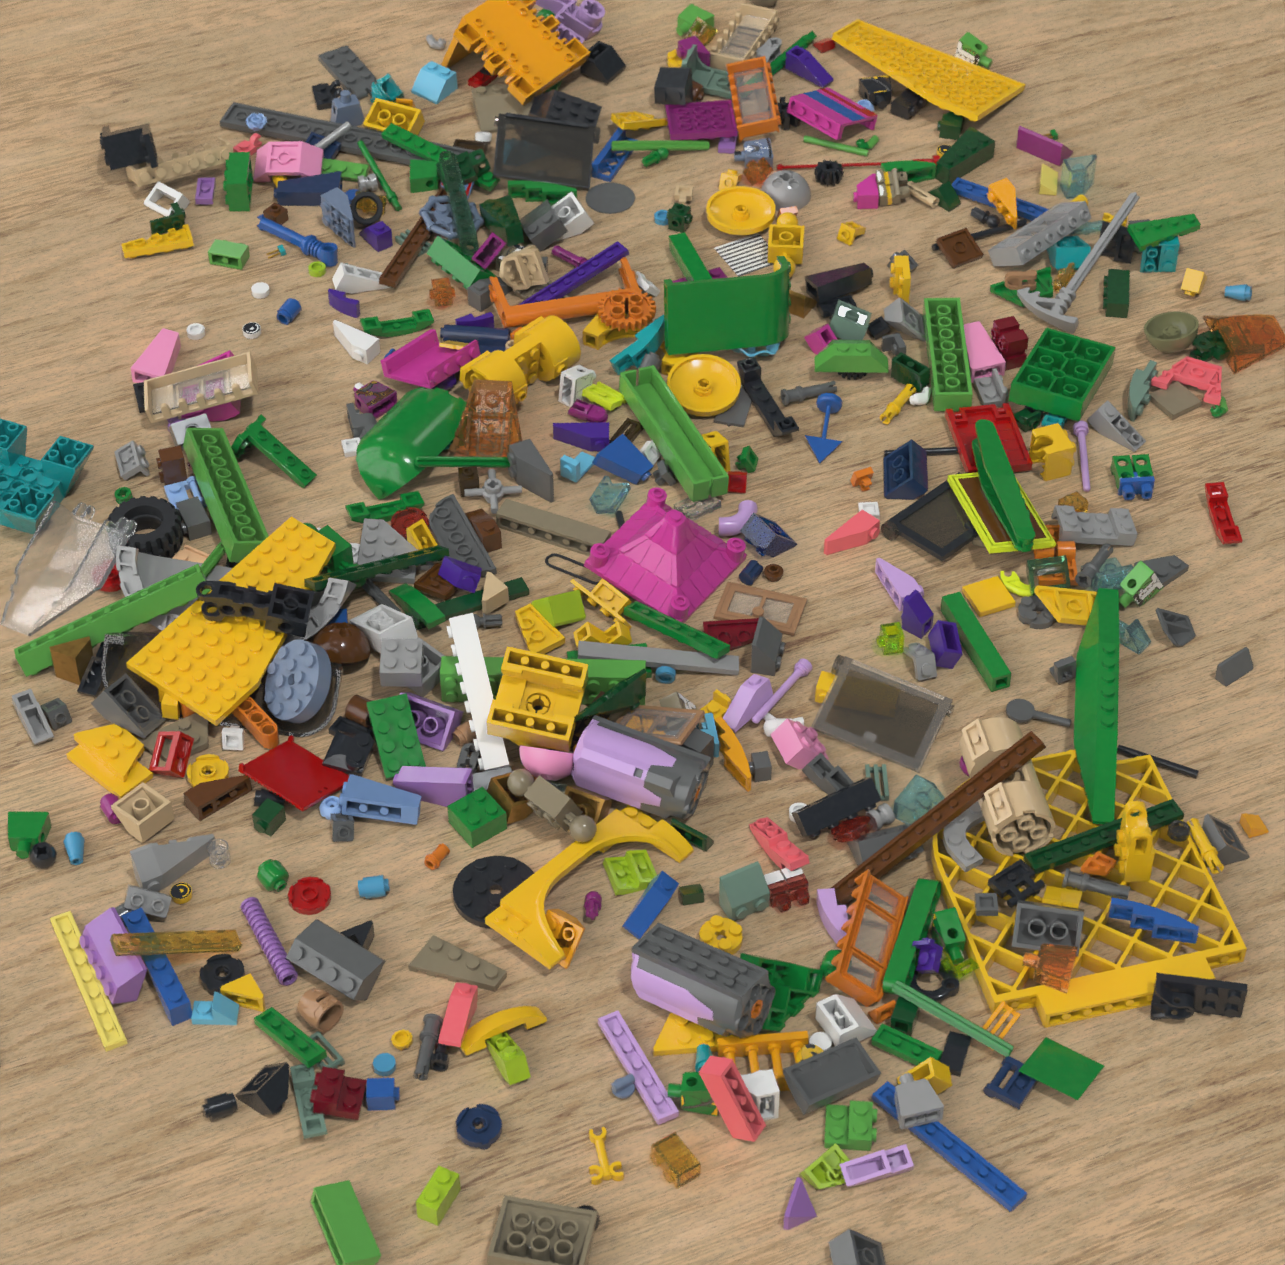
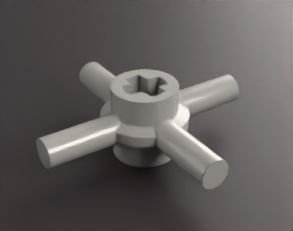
[464,469,522,514]

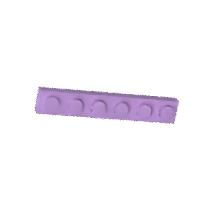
[598,1011,679,1125]

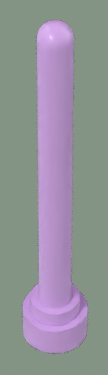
[1073,421,1091,492]
[752,658,812,724]

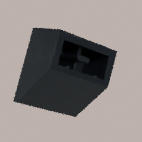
[580,41,626,84]

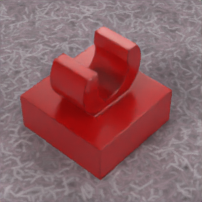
[728,471,747,493]

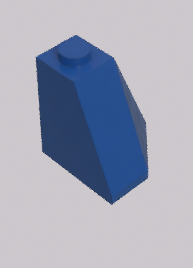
[592,434,654,485]

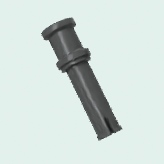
[780,381,837,405]
[1075,543,1113,588]
[1062,868,1130,900]
[413,1013,443,1081]

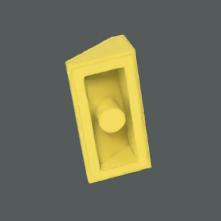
[1039,164,1058,195]

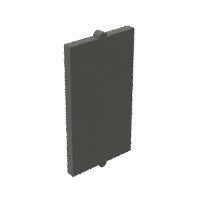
[714,386,752,427]

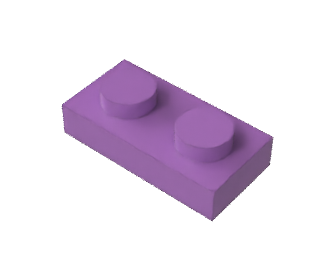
[195,177,216,205]

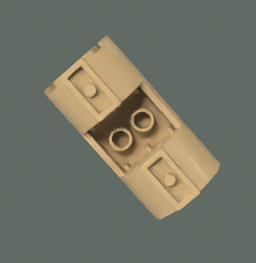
[959,717,1056,856]

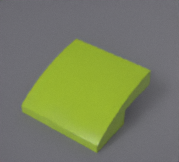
[603,849,657,895]

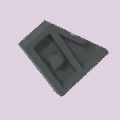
[1134,555,1189,587]

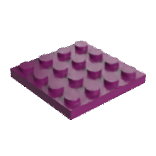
[665,100,738,140]

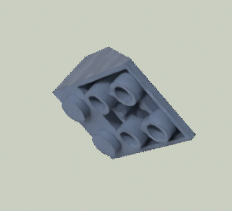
[320,187,356,248]

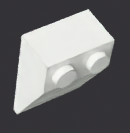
[552,192,594,242]
[349,604,418,653]

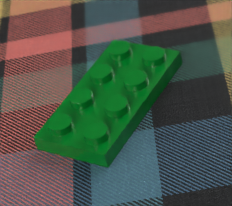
[366,693,426,781]

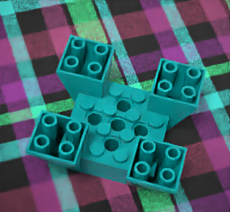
[0,419,94,535]

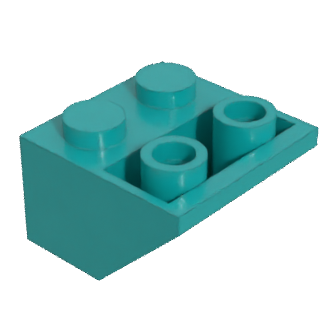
[1140,236,1180,272]

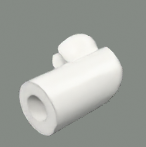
[909,387,932,405]

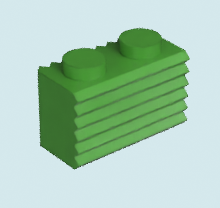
[208,239,250,270]

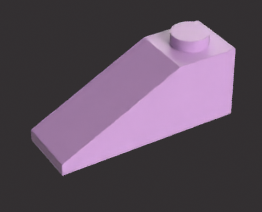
[875,558,924,611]
[723,674,773,733]

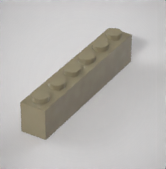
[496,499,611,556]

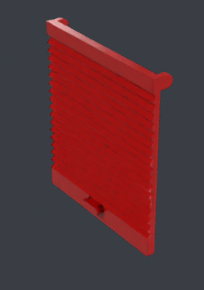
[238,735,349,812]

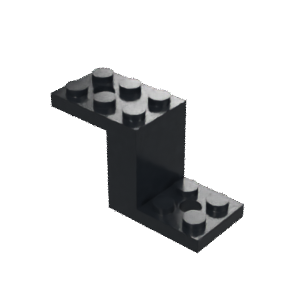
[100,123,158,170]

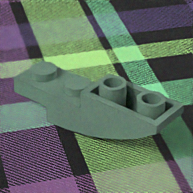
[1127,360,1158,422]

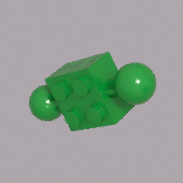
[303,523,367,589]

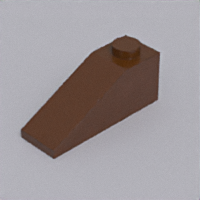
[465,508,502,553]
[183,775,252,821]

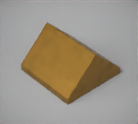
[789,290,817,319]
[49,636,94,685]

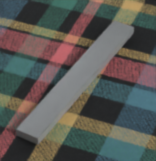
[578,641,739,675]

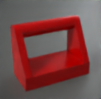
[148,731,194,778]

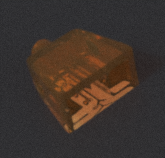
[1022,943,1078,993]

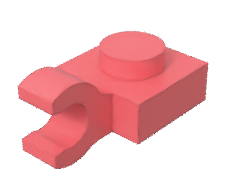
[233,133,262,156]

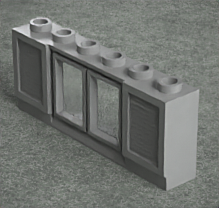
[988,201,1092,266]

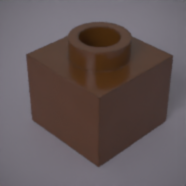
[263,203,289,225]

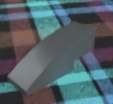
[801,753,854,795]

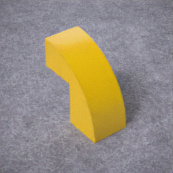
[573,621,632,647]

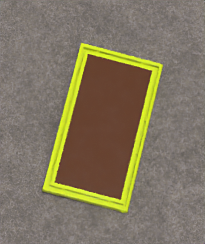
[947,472,1056,554]

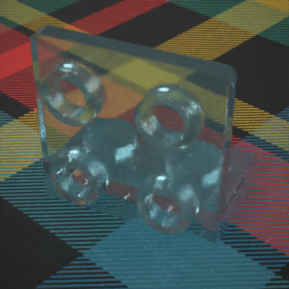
[1080,557,1134,592]

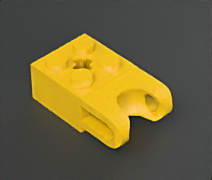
[1114,801,1155,882]

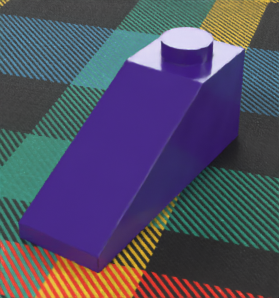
[553,422,609,452]

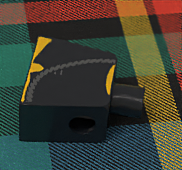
[858,75,892,109]

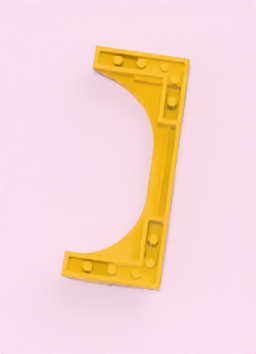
[485,805,694,969]

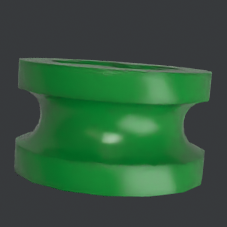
[114,487,133,504]

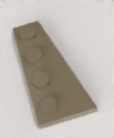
[409,935,507,992]

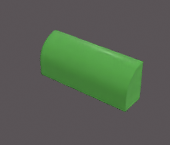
[310,1180,381,1265]

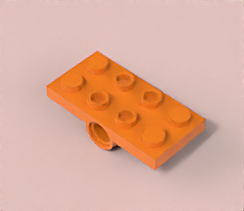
[1033,525,1078,586]

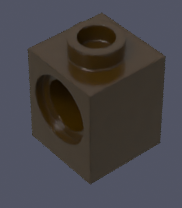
[458,466,480,497]

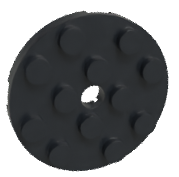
[453,856,534,929]

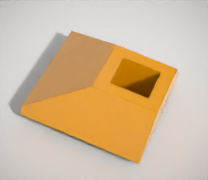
[545,909,585,969]

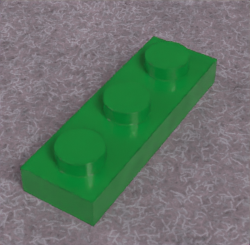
[871,1023,943,1066]

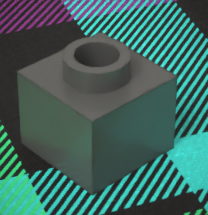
[748,751,772,782]

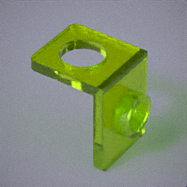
[941,949,979,980]

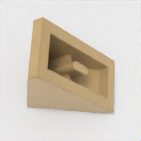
[482,572,509,614]

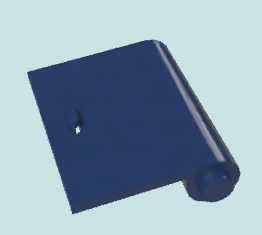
[440,324,510,354]

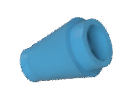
[1225,284,1252,302]
[63,832,85,865]

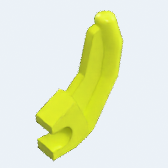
[1000,571,1036,597]

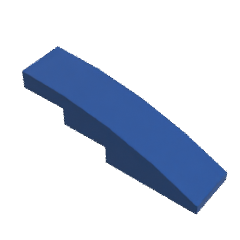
[1108,897,1199,944]

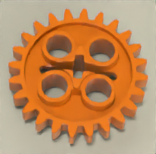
[597,287,656,332]

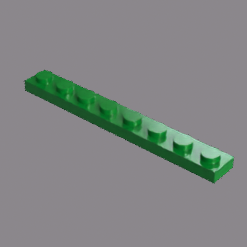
[381,123,500,192]

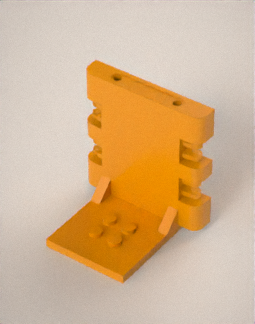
[441,0,591,106]

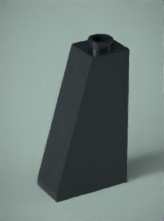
[805,263,873,304]

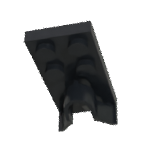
[1150,973,1248,1021]

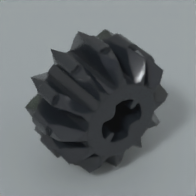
[814,159,844,186]

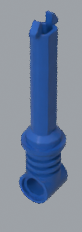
[257,214,338,267]

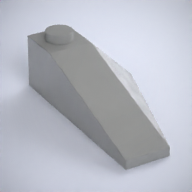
[130,834,217,892]

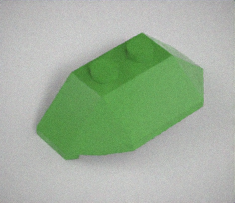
[814,340,889,373]

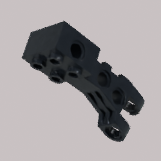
[196,581,314,638]

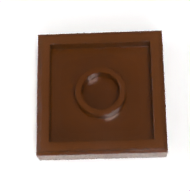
[936,228,984,269]

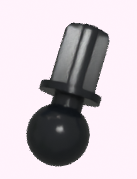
[970,207,1000,228]

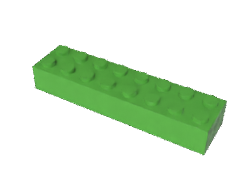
[923,298,973,411]

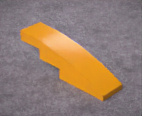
[714,716,752,792]

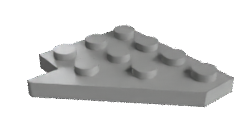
[357,518,433,584]

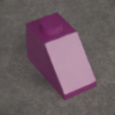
[676,36,710,67]

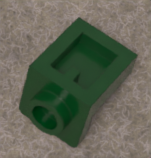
[1013,408,1041,433]

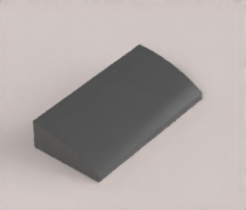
[783,1037,881,1115]

